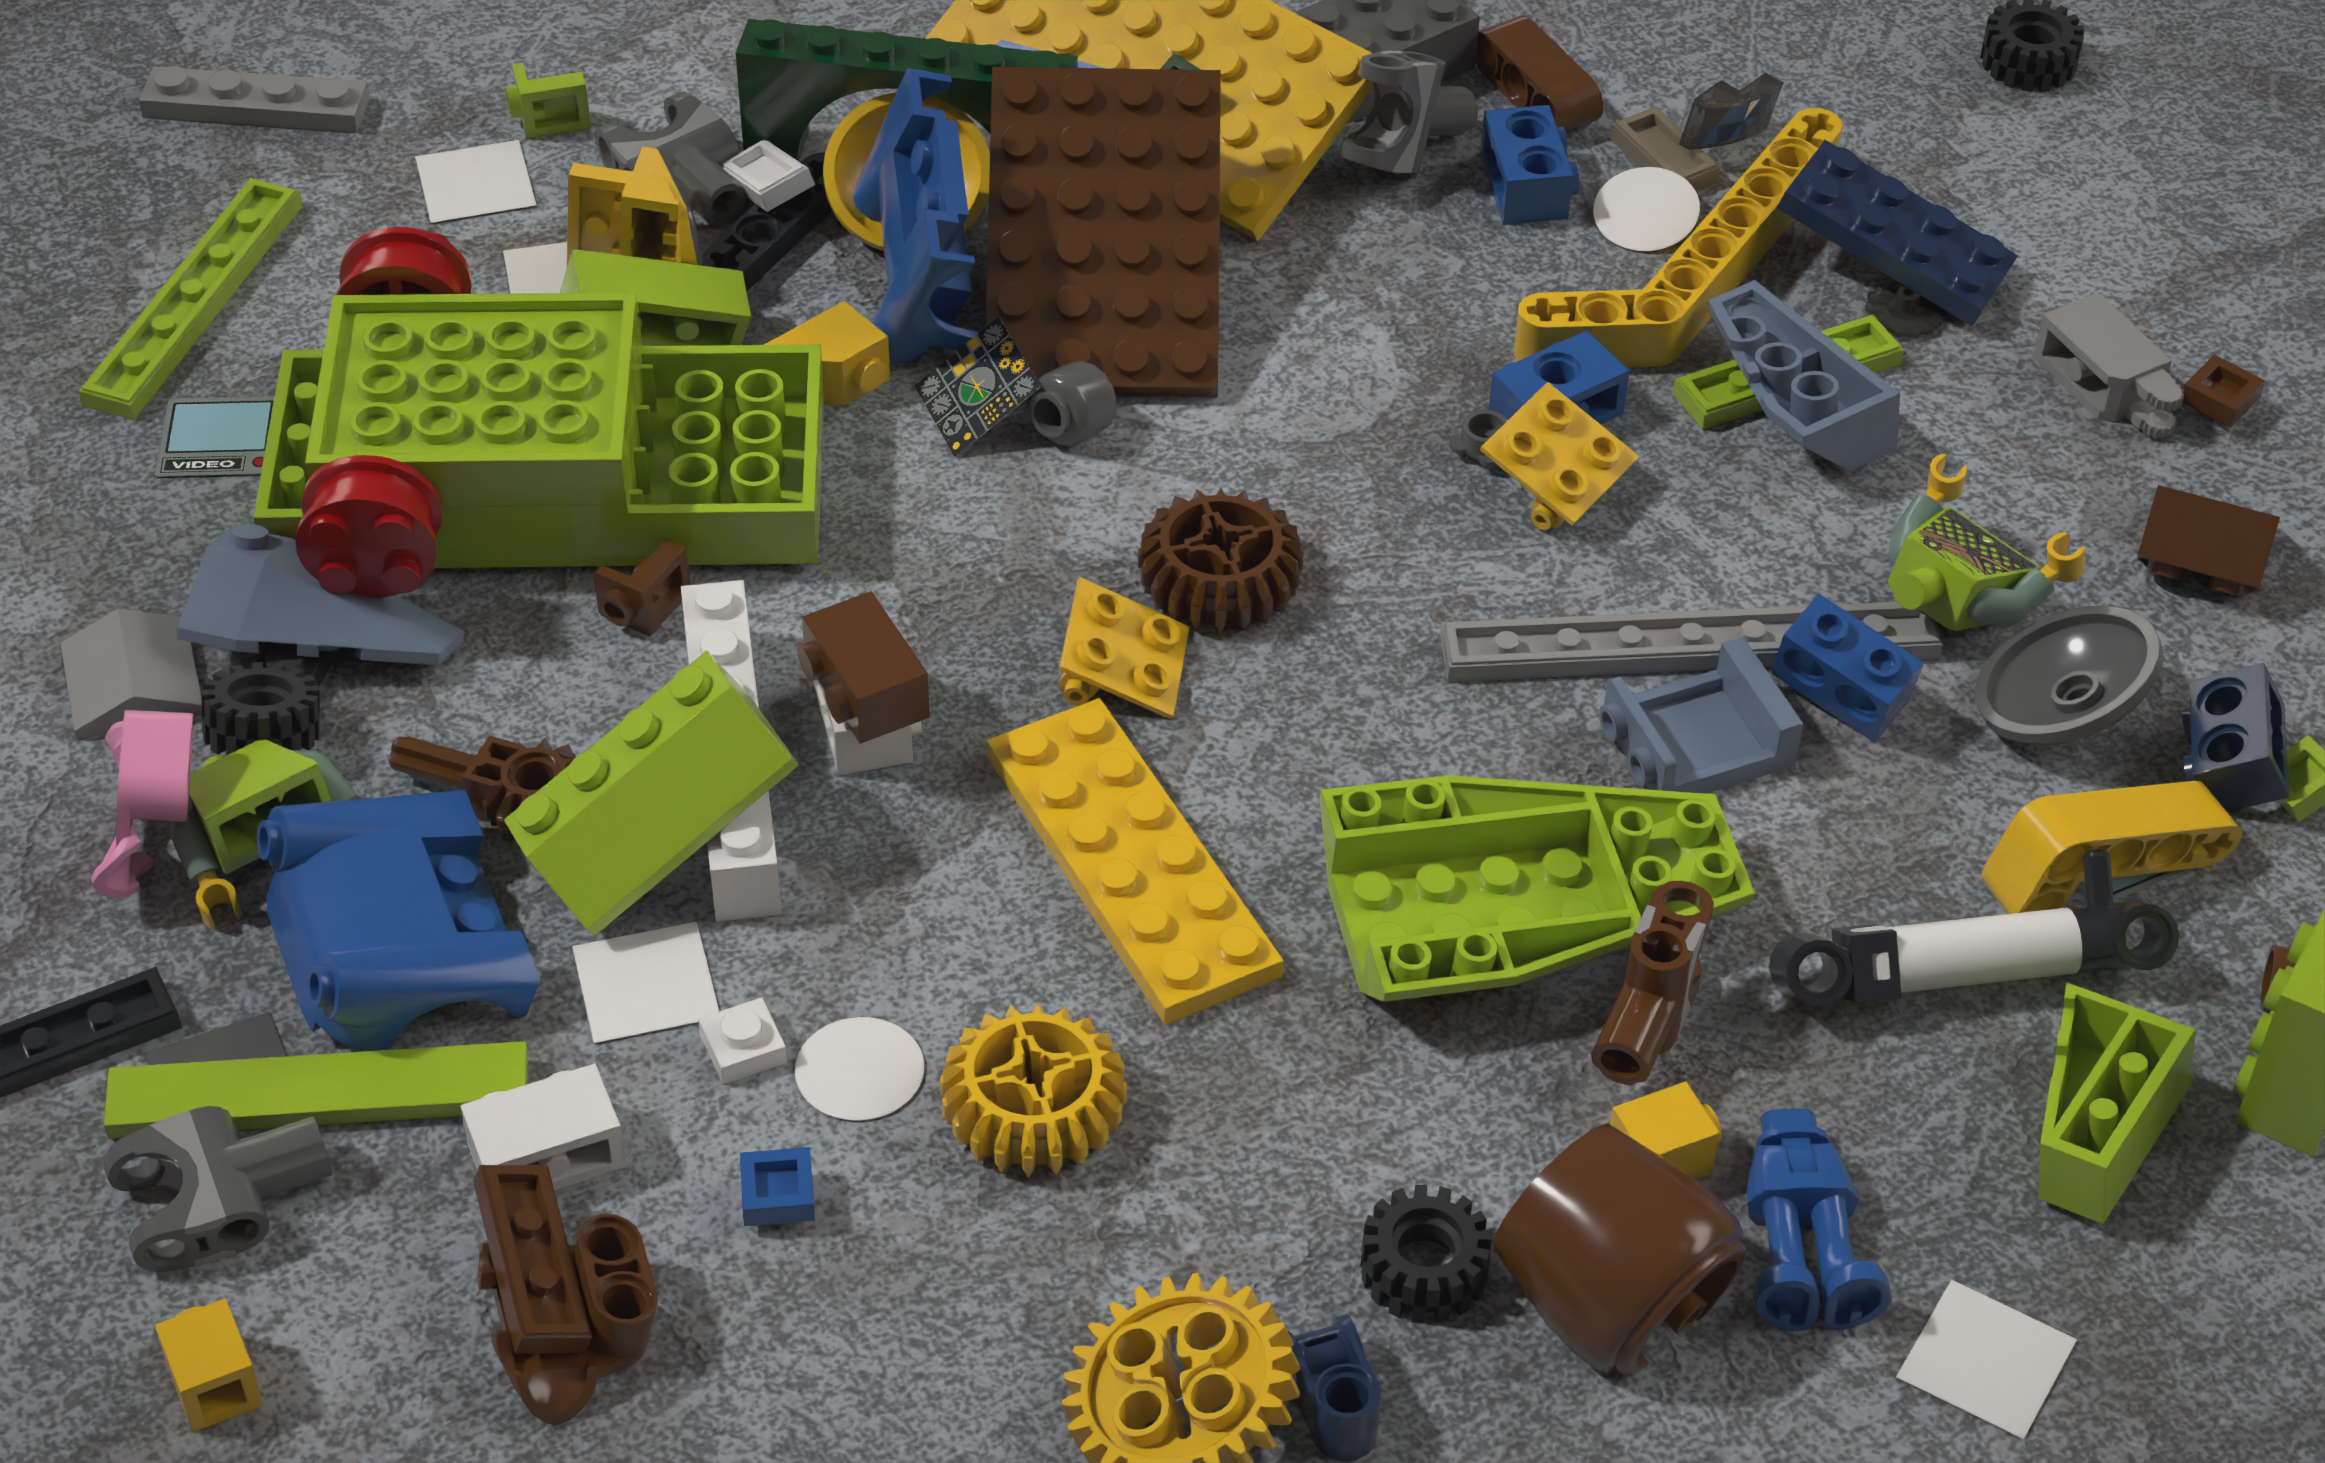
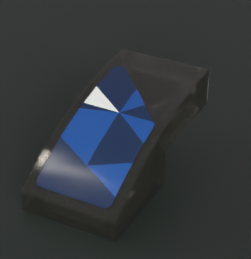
[1679,72,1784,149]

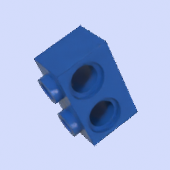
[1480,105,1580,224]
[1771,594,1924,743]

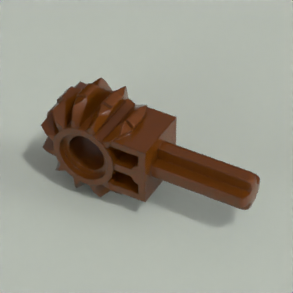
[388,735,576,841]

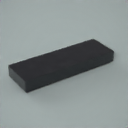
[0,967,182,1098]

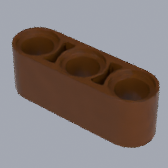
[1476,15,1603,132]

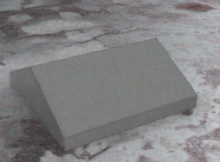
[60,608,202,740]

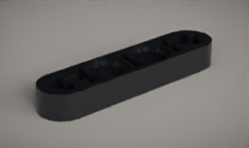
[701,152,833,292]

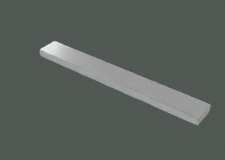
[1440,602,1942,682]

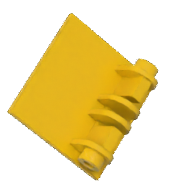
[1479,382,1640,530]
[1059,577,1190,720]

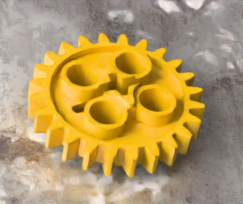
[1062,1273,1300,1463]

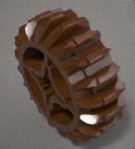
[1138,487,1304,634]

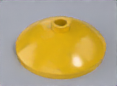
[823,92,990,251]

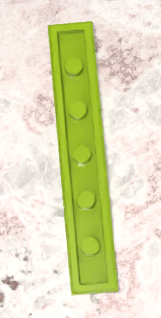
[78,178,303,420]
[103,1041,528,1139]

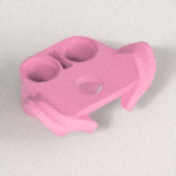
[91,710,193,898]

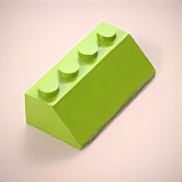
[504,650,799,936]

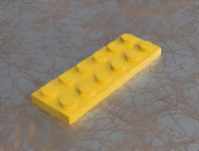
[986,698,1284,1025]

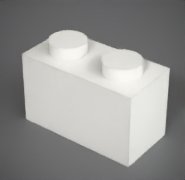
[460,1063,626,1190]

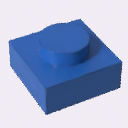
[740,1147,815,1227]

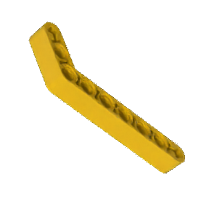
[1514,108,1843,368]

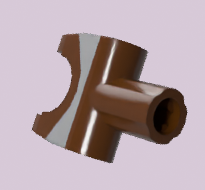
[1591,881,1714,1085]

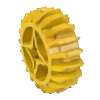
[940,1001,1127,1178]

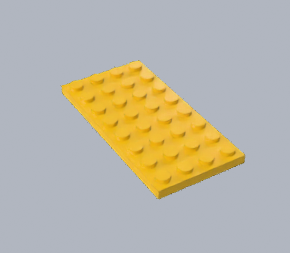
[925,0,1374,242]

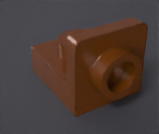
[593,539,691,636]

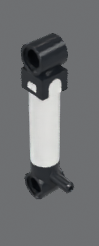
[1769,850,2179,1007]

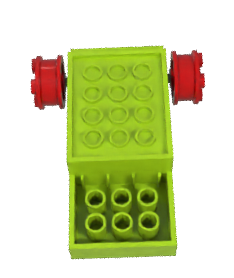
[253,227,824,598]

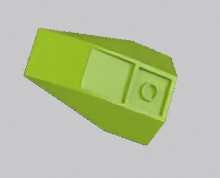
[1320,775,1755,1002]

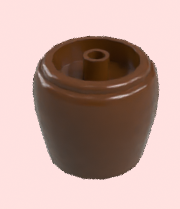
[1493,1123,1746,1376]

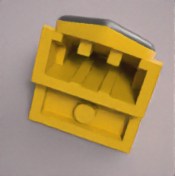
[567,146,703,266]

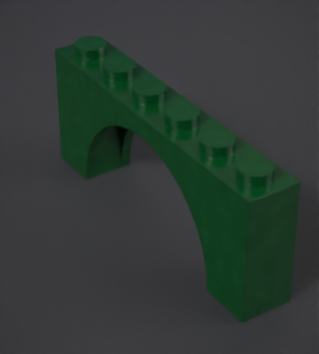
[735,19,1078,162]

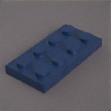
[1776,140,2018,326]

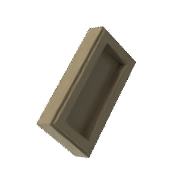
[1610,107,1720,191]

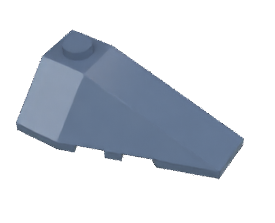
[1708,280,1900,472]
[177,524,464,665]

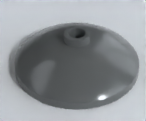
[1975,605,2164,745]

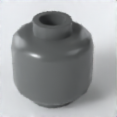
[1029,361,1116,446]

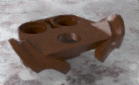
[477,1214,658,1425]

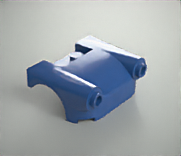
[853,68,977,363]
[257,790,541,1052]

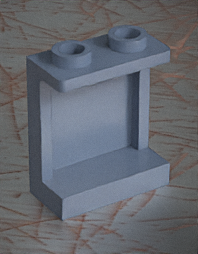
[1599,637,1803,794]

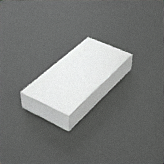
[721,140,815,212]

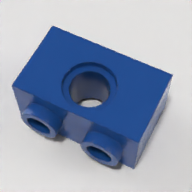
[1489,330,1630,424]

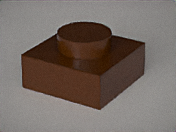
[2182,355,2265,427]

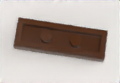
[473,1165,592,1354]

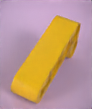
[1981,781,2242,914]

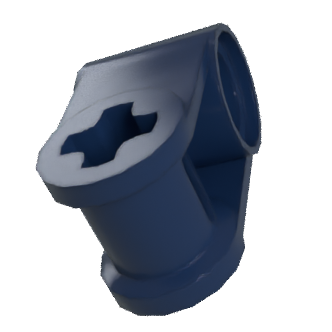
[1288,1314,1381,1461]

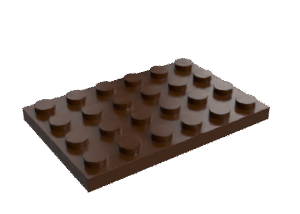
[985,67,1221,397]

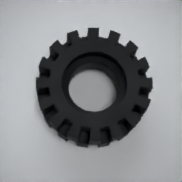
[1980,0,2084,92]
[201,662,320,756]
[1360,1185,1492,1323]

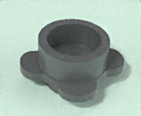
[1449,409,1508,467]

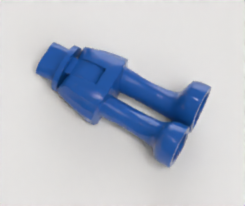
[1747,1109,1891,1331]

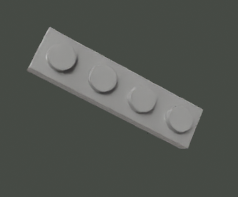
[139,66,370,133]

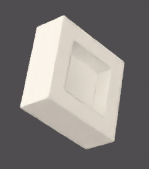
[698,997,787,1085]

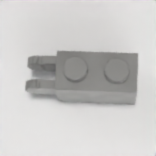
[2033,292,2184,440]

